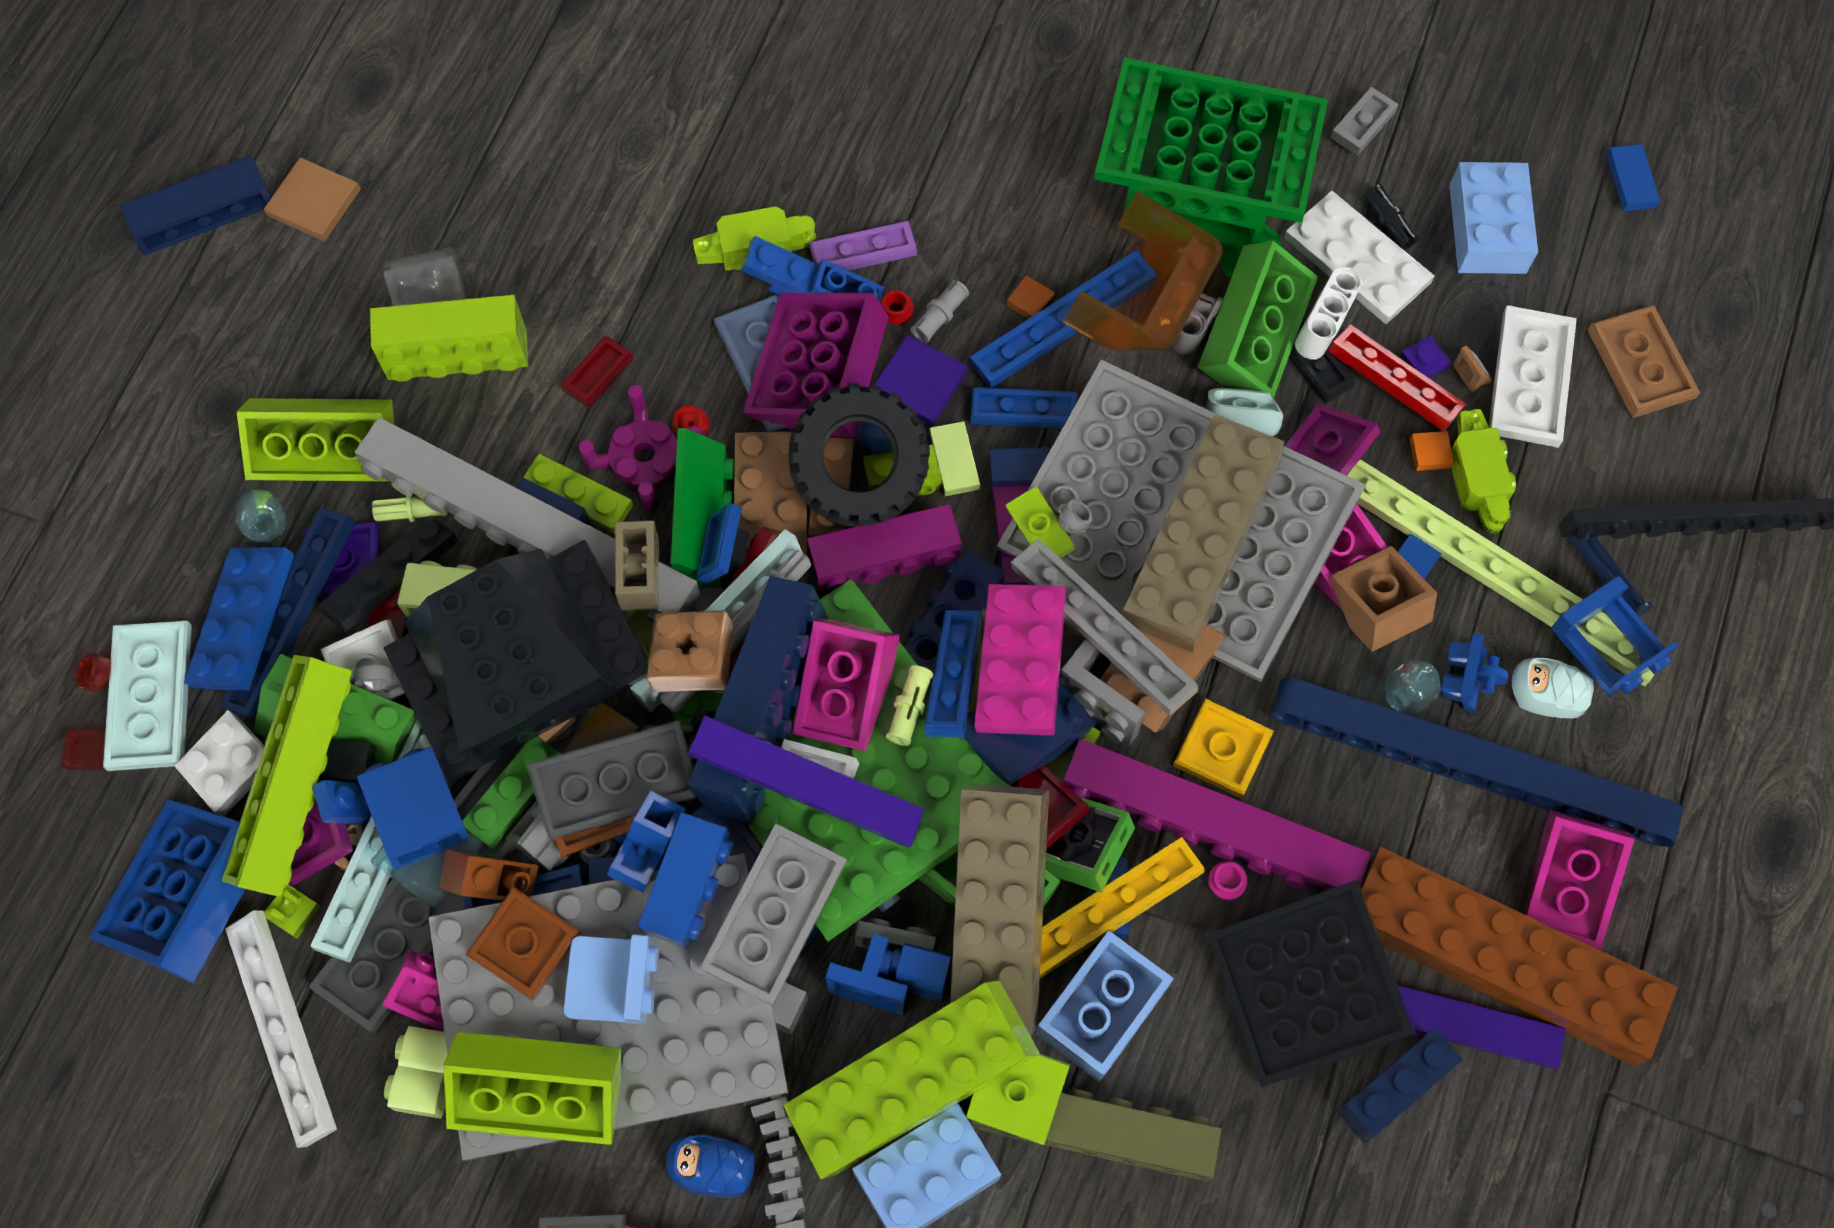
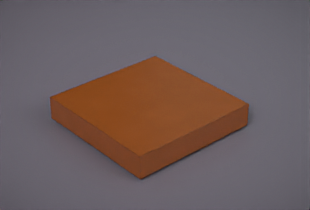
[465,887,581,1001]

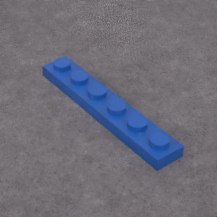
[969,250,1158,388]

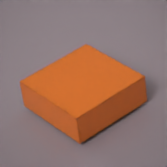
[1410,431,1454,471]

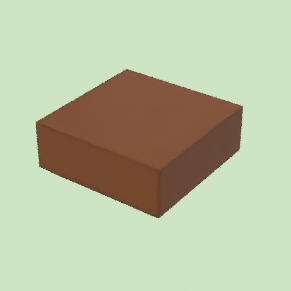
[1006,275,1055,319]

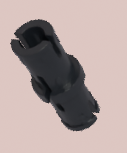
[1363,184,1419,251]

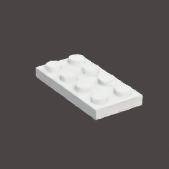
[1284,191,1434,324]
[1489,305,1577,448]

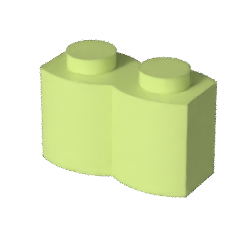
[384,1026,448,1119]

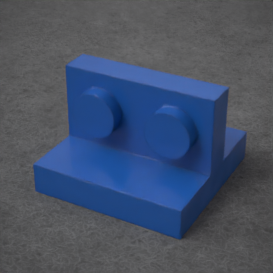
[825,933,908,1016]

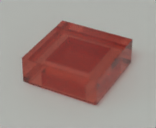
[61,730,106,771]

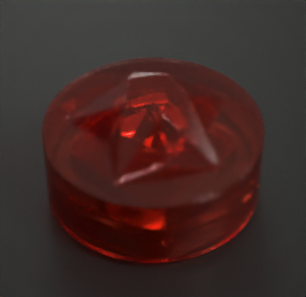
[75,653,111,692]

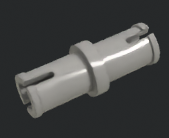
[910,280,969,344]

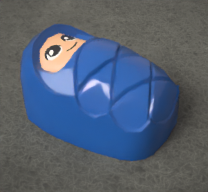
[666,1134,756,1198]

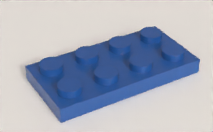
[184,547,294,691]

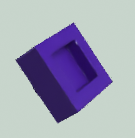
[1399,335,1451,379]

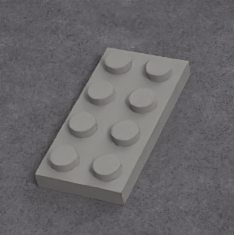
[700,823,847,1006]

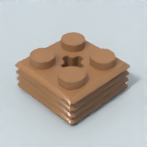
[646,610,733,692]

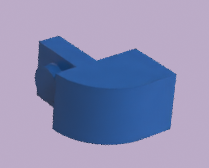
[607,791,686,893]

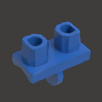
[1442,634,1508,712]

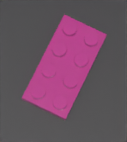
[974,584,1066,735]

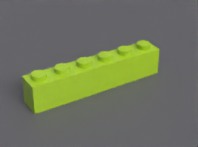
[221,655,352,897]

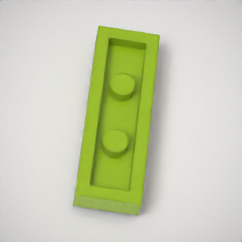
[523,454,633,535]

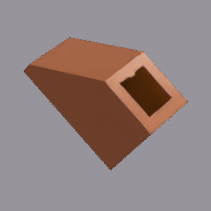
[439,849,538,901]

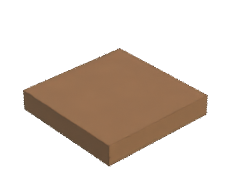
[264,157,361,242]

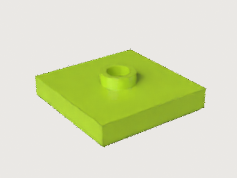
[966,1054,1070,1145]

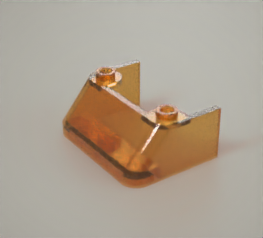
[1062,191,1222,351]

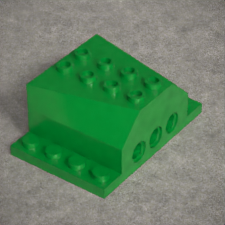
[1094,57,1328,250]

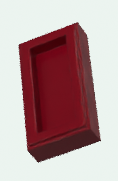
[561,335,634,409]

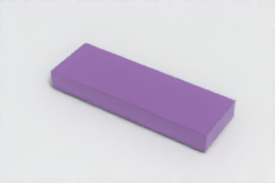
[809,221,917,271]

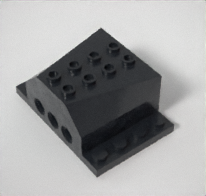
[383,540,649,782]

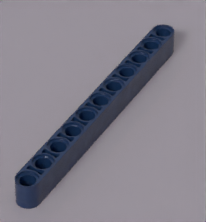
[1270,678,1683,847]

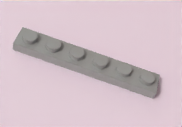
[1011,539,1198,716]

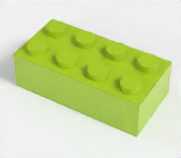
[370,295,528,381]

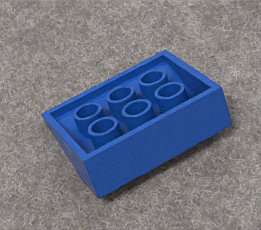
[89,799,245,983]

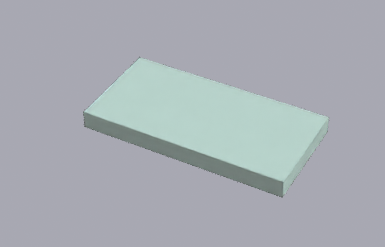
[103,621,192,771]

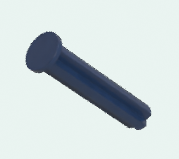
[1568,537,1653,617]

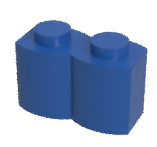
[889,943,952,1002]

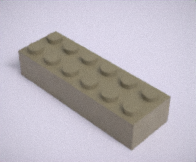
[1123,414,1284,653]
[950,784,1049,1036]

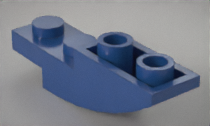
[741,236,885,302]

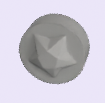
[354,664,393,692]

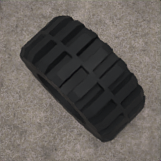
[788,383,930,527]

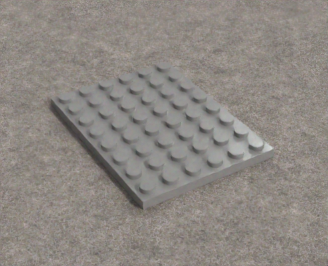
[997,360,1365,682]
[429,854,789,1161]

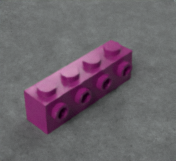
[807,504,962,592]

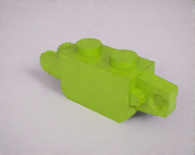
[693,206,816,271]
[1451,409,1516,534]

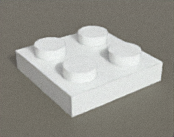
[175,710,264,817]

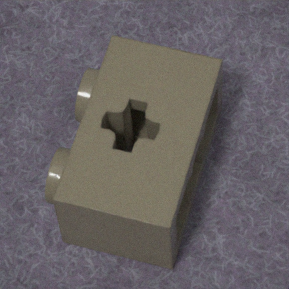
[615,521,659,610]

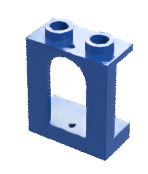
[1551,576,1679,698]

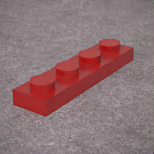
[1328,324,1466,432]

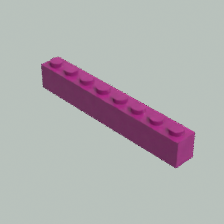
[1063,739,1371,892]

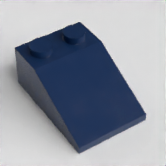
[965,679,1096,784]

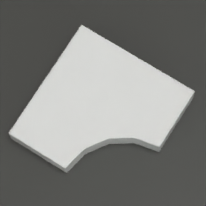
[320,620,405,701]

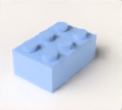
[1450,162,1538,274]
[1035,930,1174,1083]
[852,1103,1001,1228]

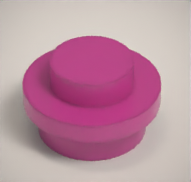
[1208,861,1248,900]

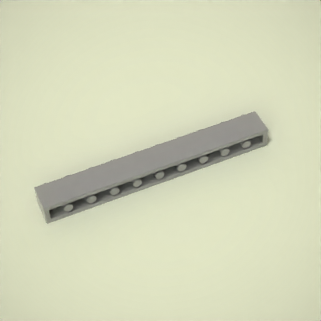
[354,417,700,624]

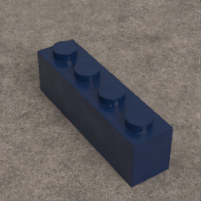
[120,155,271,256]

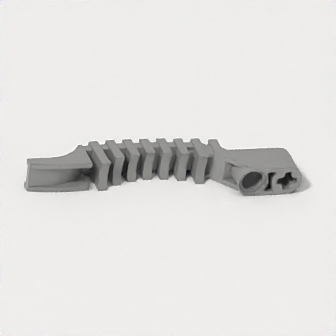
[743,1095,806,1228]

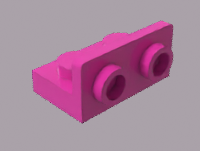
[382,950,444,1032]

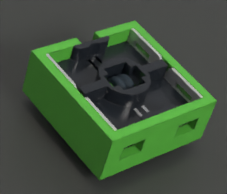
[1045,797,1135,892]

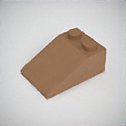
[1100,624,1226,733]

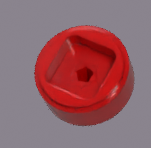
[672,405,710,436]

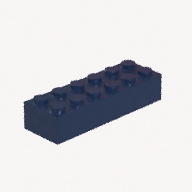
[688,576,829,824]

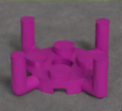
[579,385,702,511]

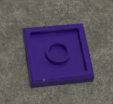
[874,335,968,426]
[304,521,381,599]

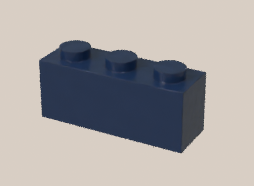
[1337,1028,1463,1143]

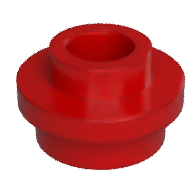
[880,290,913,325]

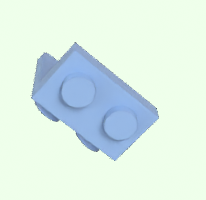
[564,935,659,1024]

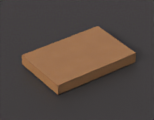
[1587,305,1700,418]

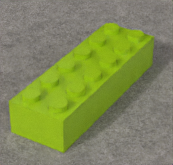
[783,981,1040,1180]

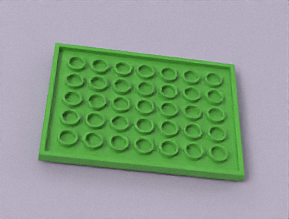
[669,579,1011,942]

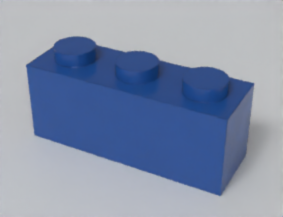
[637,812,733,948]

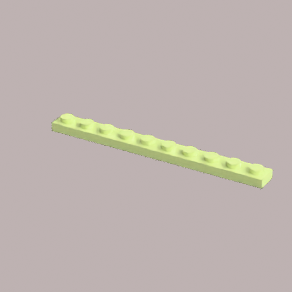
[1348,459,1654,686]

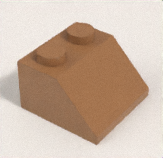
[1330,546,1437,652]

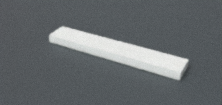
[225,910,337,1148]

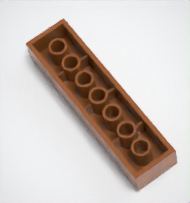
[1360,847,1678,1067]

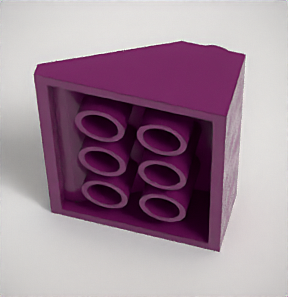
[743,293,889,438]

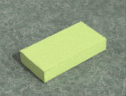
[929,421,980,496]

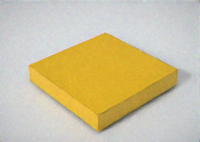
[1173,698,1274,799]

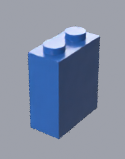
[357,747,470,871]

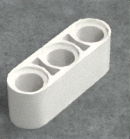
[1295,267,1362,359]

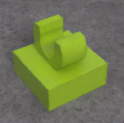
[264,884,321,939]

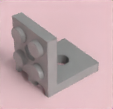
[1060,602,1145,747]

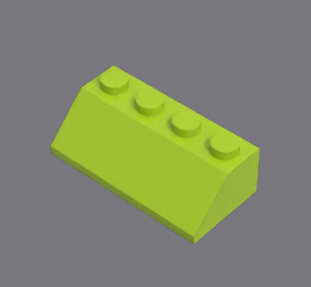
[237,398,395,481]
[443,1032,621,1145]

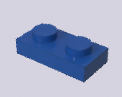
[312,780,372,825]

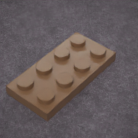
[734,432,808,557]

